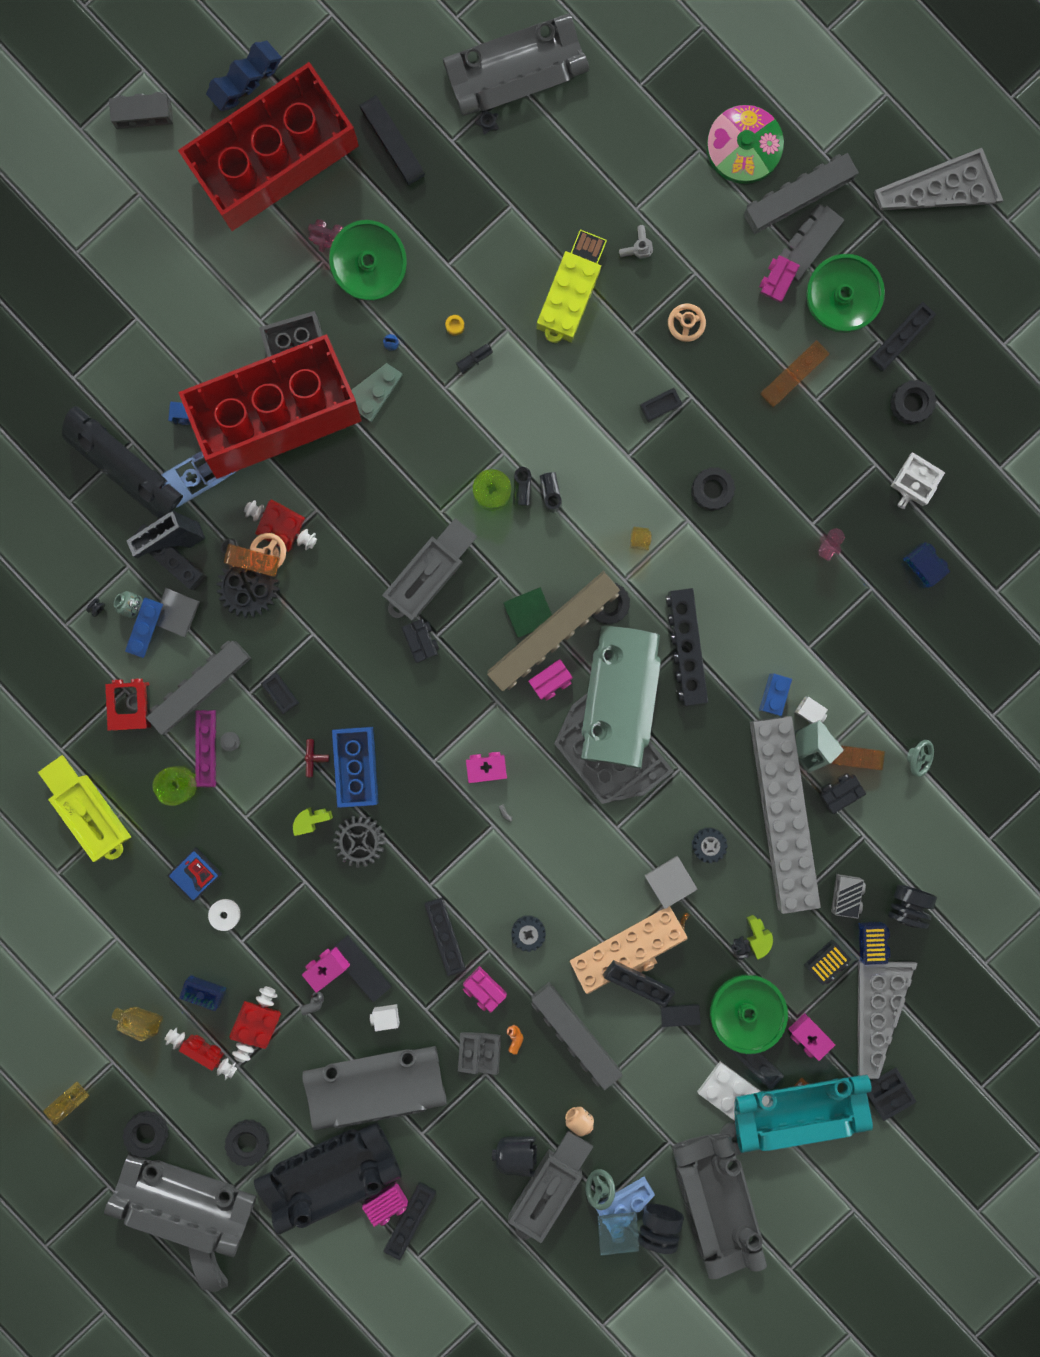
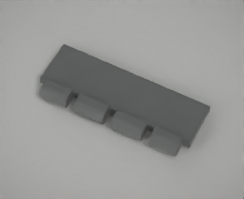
[776,204,844,281]

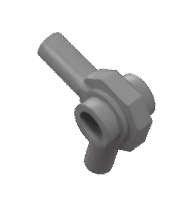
[619,225,653,259]

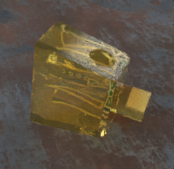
[112,1007,163,1042]
[43,1082,89,1125]

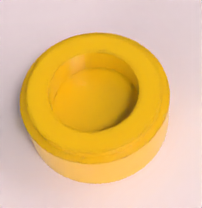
[445,315,465,336]

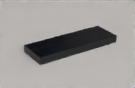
[330,935,392,1002]

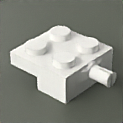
[891,453,945,509]

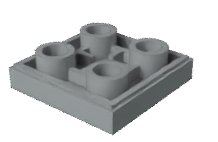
[644,856,697,909]

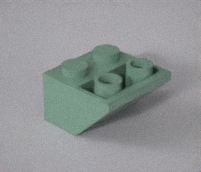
[796,720,844,773]

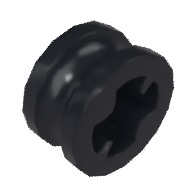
[86,598,105,617]

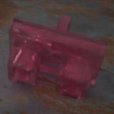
[308,219,343,253]
[818,528,844,561]

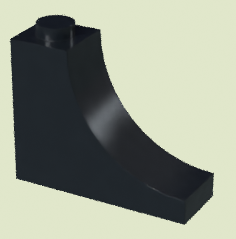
[127,511,205,559]

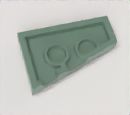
[351,363,403,422]

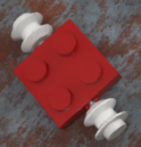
[244,499,317,552]
[229,986,281,1062]
[164,1028,237,1080]

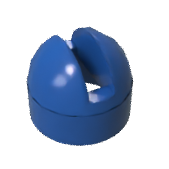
[383,334,399,351]

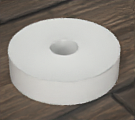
[208,899,240,931]

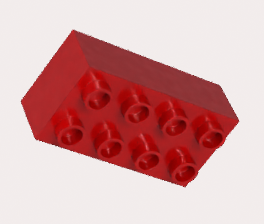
[178,62,359,231]
[178,334,362,479]

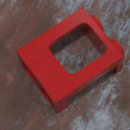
[105,679,151,730]

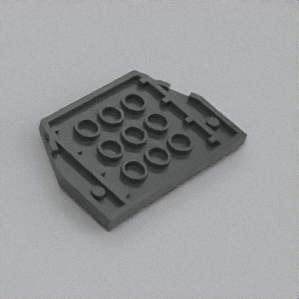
[554,693,674,804]

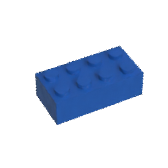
[332,727,378,808]

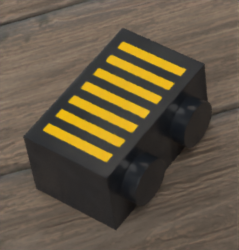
[803,939,851,985]

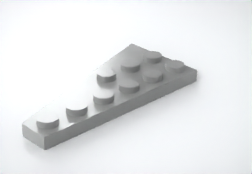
[874,148,1003,210]
[858,962,917,1079]

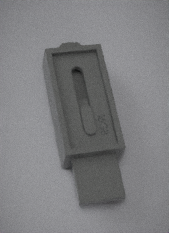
[382,518,477,622]
[508,1131,593,1243]

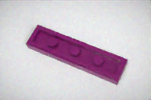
[195,710,216,787]

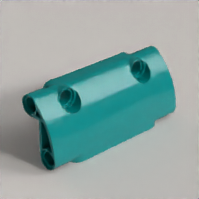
[734,1075,873,1153]

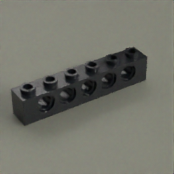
[666,588,708,706]

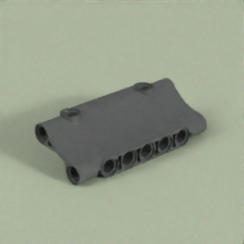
[443,13,589,116]
[303,1046,447,1130]
[104,1154,257,1258]

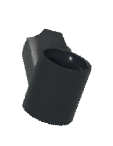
[513,467,531,506]
[539,472,562,513]

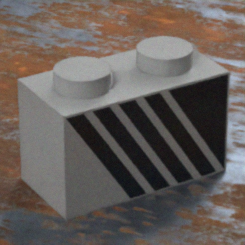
[831,874,866,918]

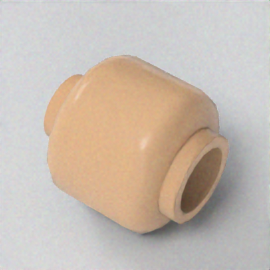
[565,1107,594,1137]

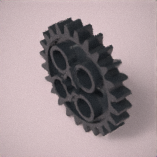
[216,556,280,618]

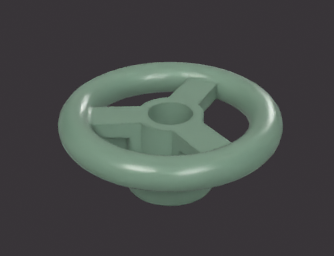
[907,740,934,777]
[585,1169,615,1210]

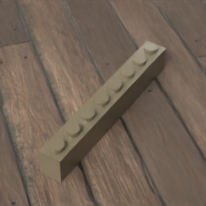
[487,571,620,691]

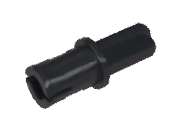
[456,344,493,373]

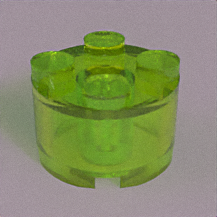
[473,469,511,511]
[153,766,197,806]

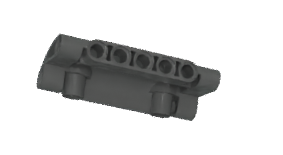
[672,1133,767,1279]

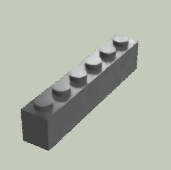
[744,153,859,235]
[146,641,251,735]
[531,982,623,1090]

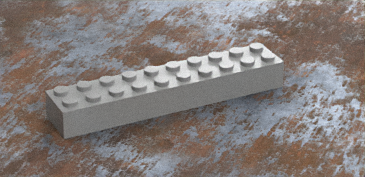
[750,716,821,914]

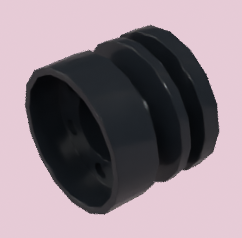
[888,884,937,929]
[638,1204,684,1254]

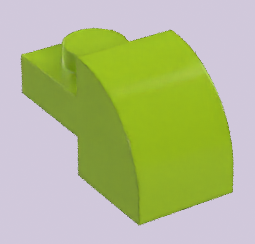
[293,807,333,836]
[747,915,773,959]

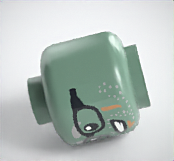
[114,591,143,619]

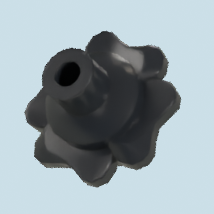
[731,936,752,960]

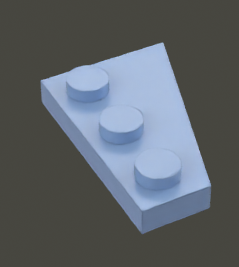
[596,1176,655,1239]

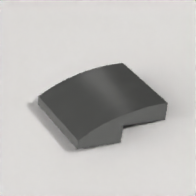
[156,588,200,637]
[458,1032,501,1075]

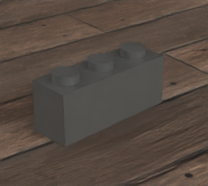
[109,92,173,129]

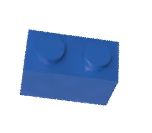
[759,673,792,716]

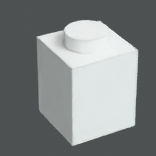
[794,697,828,724]
[370,1004,400,1031]

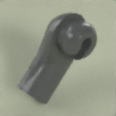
[300,991,324,1016]

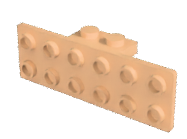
[570,906,688,994]

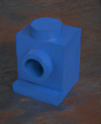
[168,402,190,425]

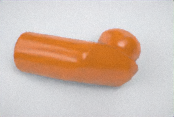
[507,1025,524,1055]

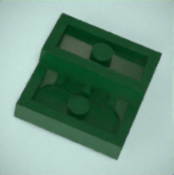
[503,587,552,638]

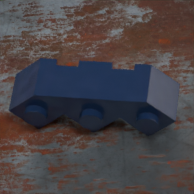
[206,41,282,111]

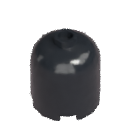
[492,1136,537,1177]

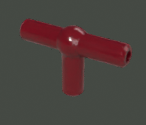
[304,739,329,778]

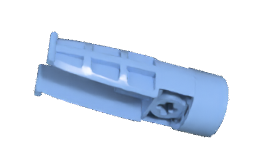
[161,451,237,508]

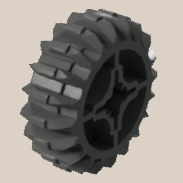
[333,815,386,868]

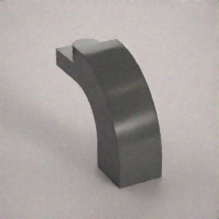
[189,1247,228,1292]

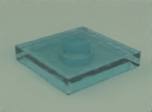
[597,1212,639,1255]

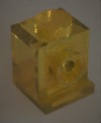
[629,527,652,550]

